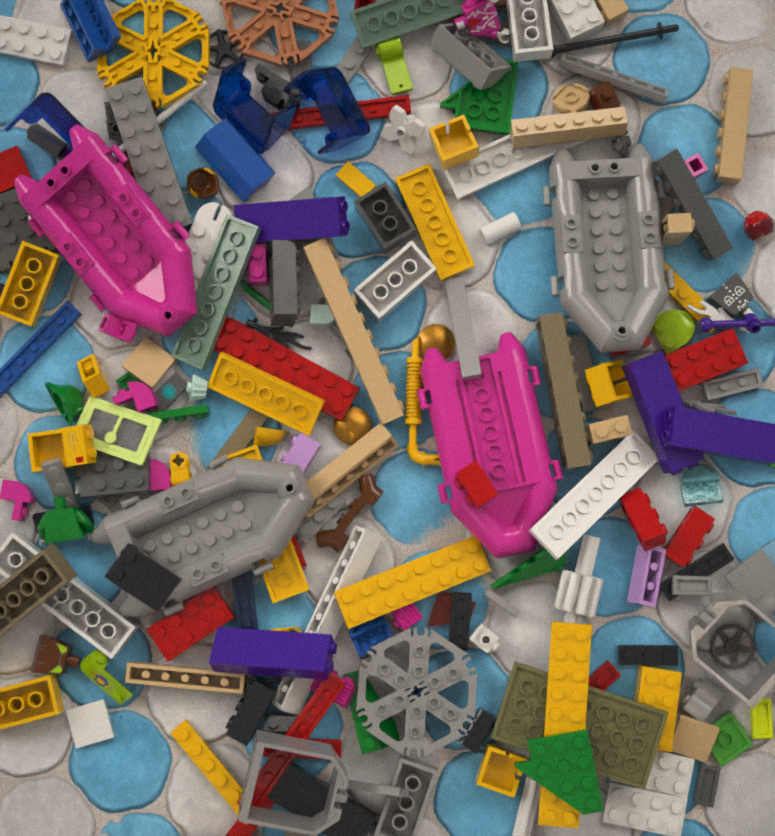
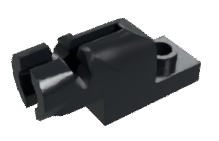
[255,64,301,118]

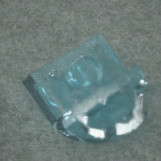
[680,464,724,507]

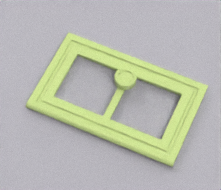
[77,396,162,466]

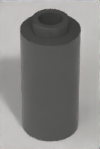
[27,123,69,160]

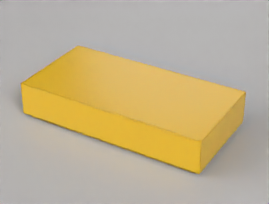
[336,161,376,197]

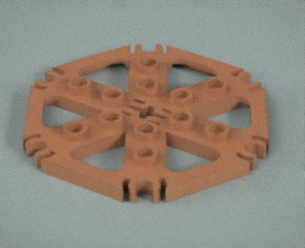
[221,0,339,68]

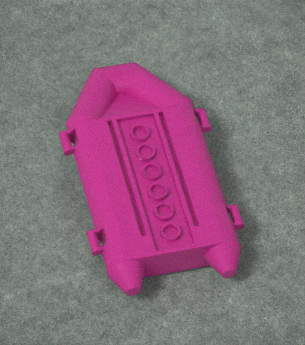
[14,124,198,337]
[417,332,563,559]

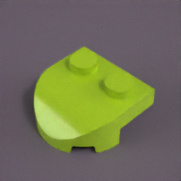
[652,309,695,354]

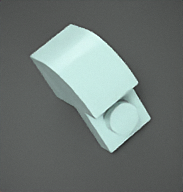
[310,304,336,327]

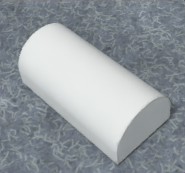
[479,212,521,246]

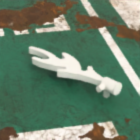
[687,301,750,333]

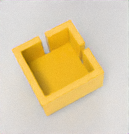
[429,115,479,170]
[585,360,633,407]
[28,429,74,473]
[475,743,527,798]

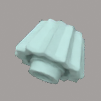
[186,375,208,401]

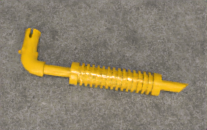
[405,336,441,467]

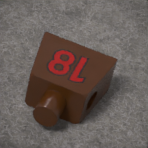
[589,81,620,110]

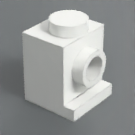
[469,623,500,653]

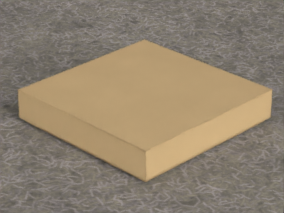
[122,337,176,389]
[672,715,719,763]

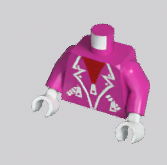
[454,0,510,44]

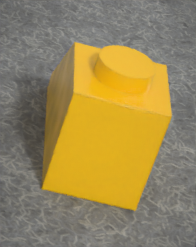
[77,353,111,398]

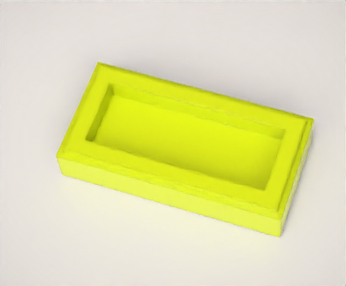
[750,698,773,739]

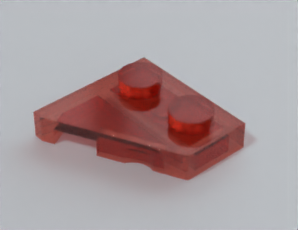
[427,591,476,626]

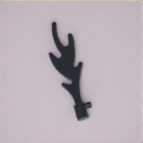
[245,318,312,350]

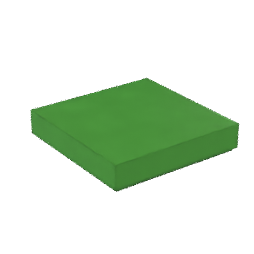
[710,711,753,767]

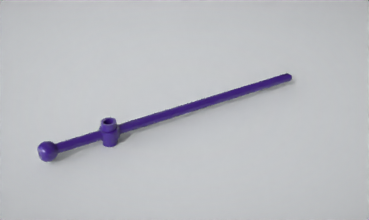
[699,313,775,334]

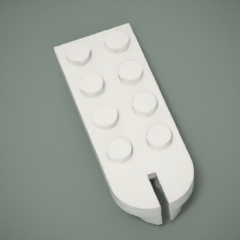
[185,202,233,292]

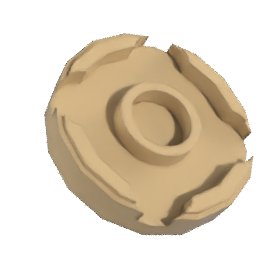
[553,83,590,114]

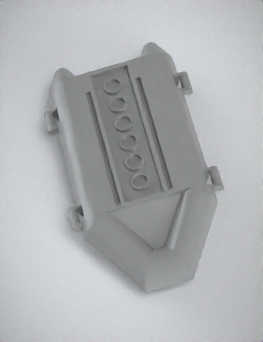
[542,144,675,352]
[91,454,315,617]

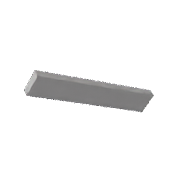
[445,276,482,380]

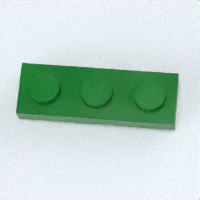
[149,405,210,424]

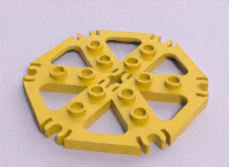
[97,0,210,109]

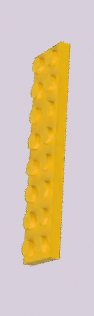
[223,444,310,604]
[333,536,491,629]

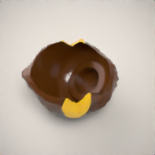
[187,167,219,199]

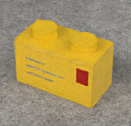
[61,424,97,467]

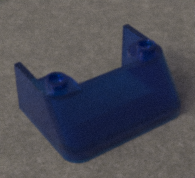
[213,58,297,154]
[284,67,370,155]
[3,92,85,159]

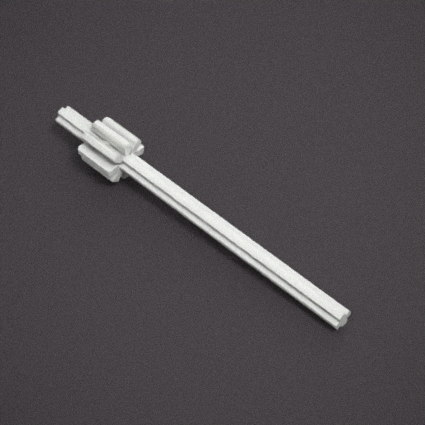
[512,534,603,836]

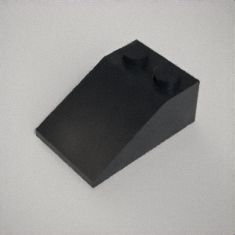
[104,543,181,612]

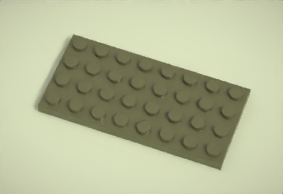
[491,661,669,790]

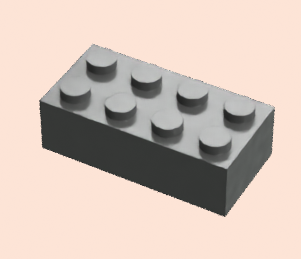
[269,240,301,326]

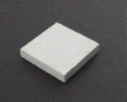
[66,699,115,748]

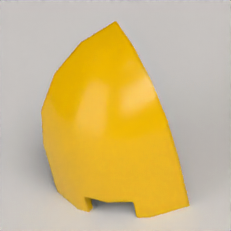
[253,426,286,447]

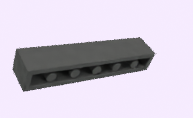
[652,149,733,260]

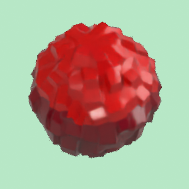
[744,211,774,241]

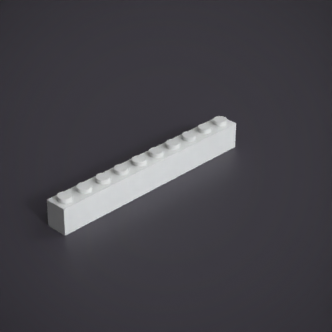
[271,525,382,715]

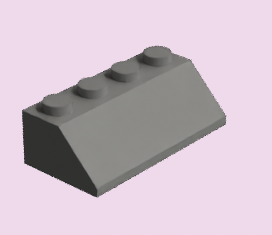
[429,22,512,90]

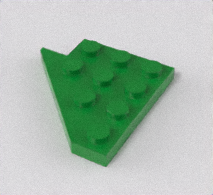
[440,59,518,135]
[514,728,604,815]

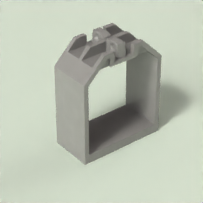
[689,591,775,708]
[239,730,349,836]

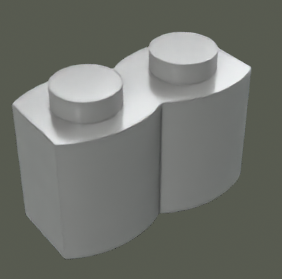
[680,676,725,722]

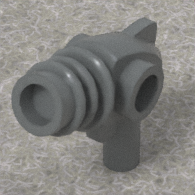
[612,129,632,158]

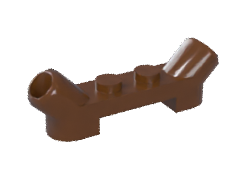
[316,474,384,553]

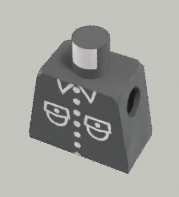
[706,272,754,318]

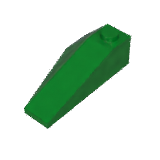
[490,548,568,589]
[343,670,400,754]

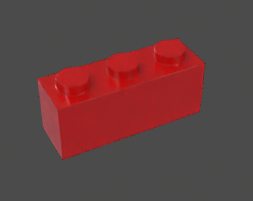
[619,488,668,552]
[664,506,715,567]

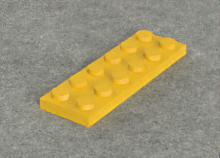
[395,164,475,281]
[207,352,325,436]

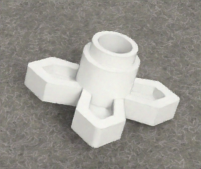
[381,105,427,155]

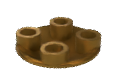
[419,324,455,359]
[333,407,372,445]

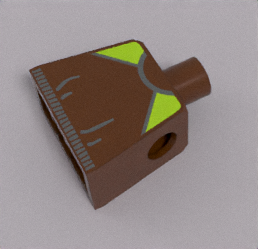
[30,634,81,674]

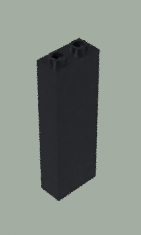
[267,761,377,836]

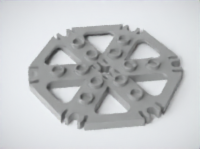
[356,627,477,757]

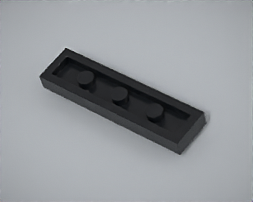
[659,543,734,601]

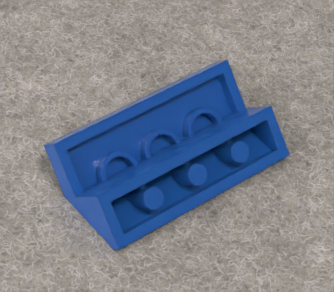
[60,0,121,62]
[195,118,275,202]

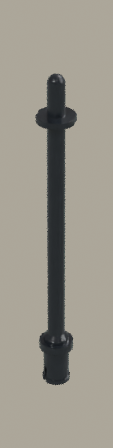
[550,22,679,59]

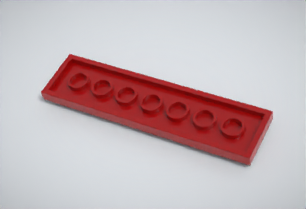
[213,315,360,422]

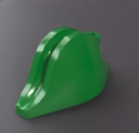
[45,382,83,426]

